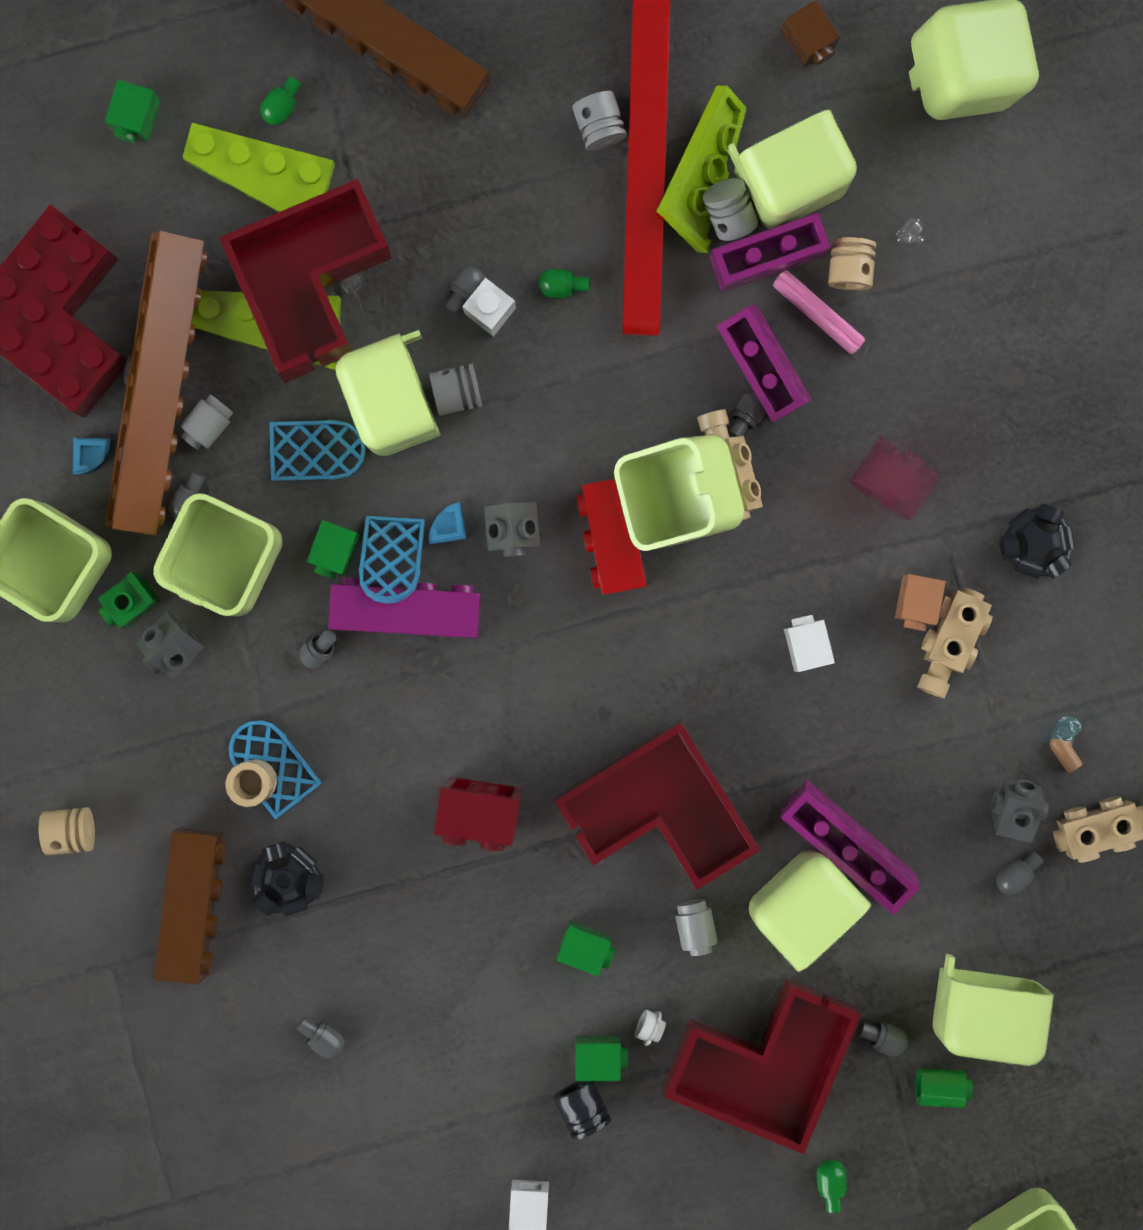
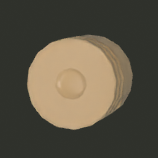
[828,237,876,291]
[225,759,277,807]
[39,807,95,855]

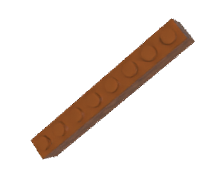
[104,231,207,535]

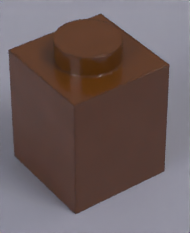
[781,0,840,67]

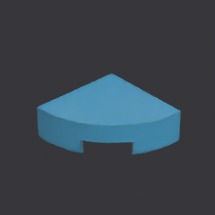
[73,438,113,476]
[429,502,466,545]

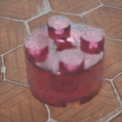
[850,437,940,520]

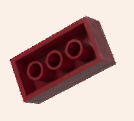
[434,777,523,851]

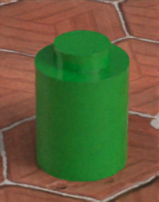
[915,1068,973,1109]

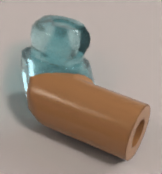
[1050,717,1083,773]

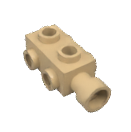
[697,409,763,520]
[917,588,993,699]
[1053,796,1143,863]

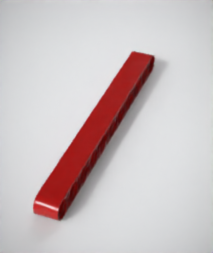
[622,0,670,336]

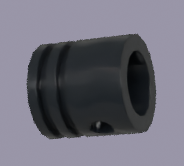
[553,1081,612,1140]

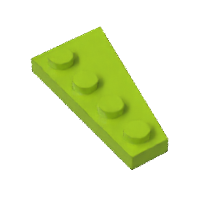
[657,85,747,253]
[182,123,335,213]
[191,290,341,371]

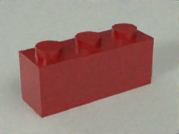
[576,479,646,595]

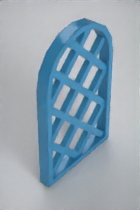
[269,419,366,481]
[358,516,425,604]
[229,720,322,820]

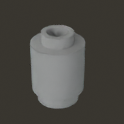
[179,394,233,450]
[675,899,718,956]

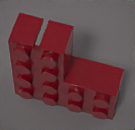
[219,179,392,383]
[0,204,127,418]
[554,721,761,890]
[663,978,861,1154]

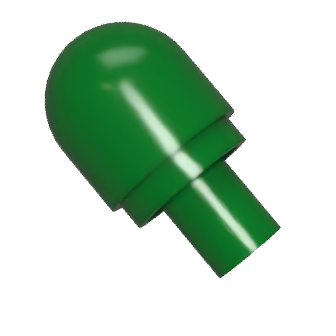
[260,76,302,125]
[538,269,590,299]
[816,1159,847,1213]

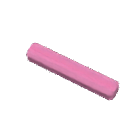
[773,270,865,354]

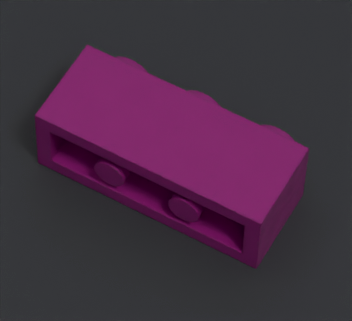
[709,213,831,293]
[716,304,812,423]

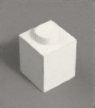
[462,277,516,337]
[784,615,835,672]
[509,1180,549,1230]

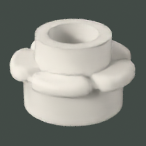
[635,1010,666,1046]

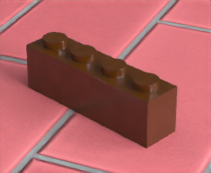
[154,828,227,985]

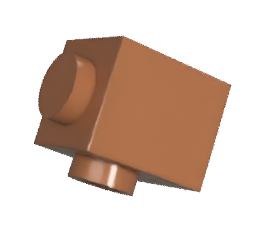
[894,574,946,631]

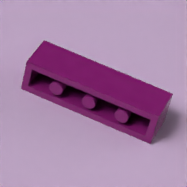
[328,578,481,638]
[781,779,919,915]

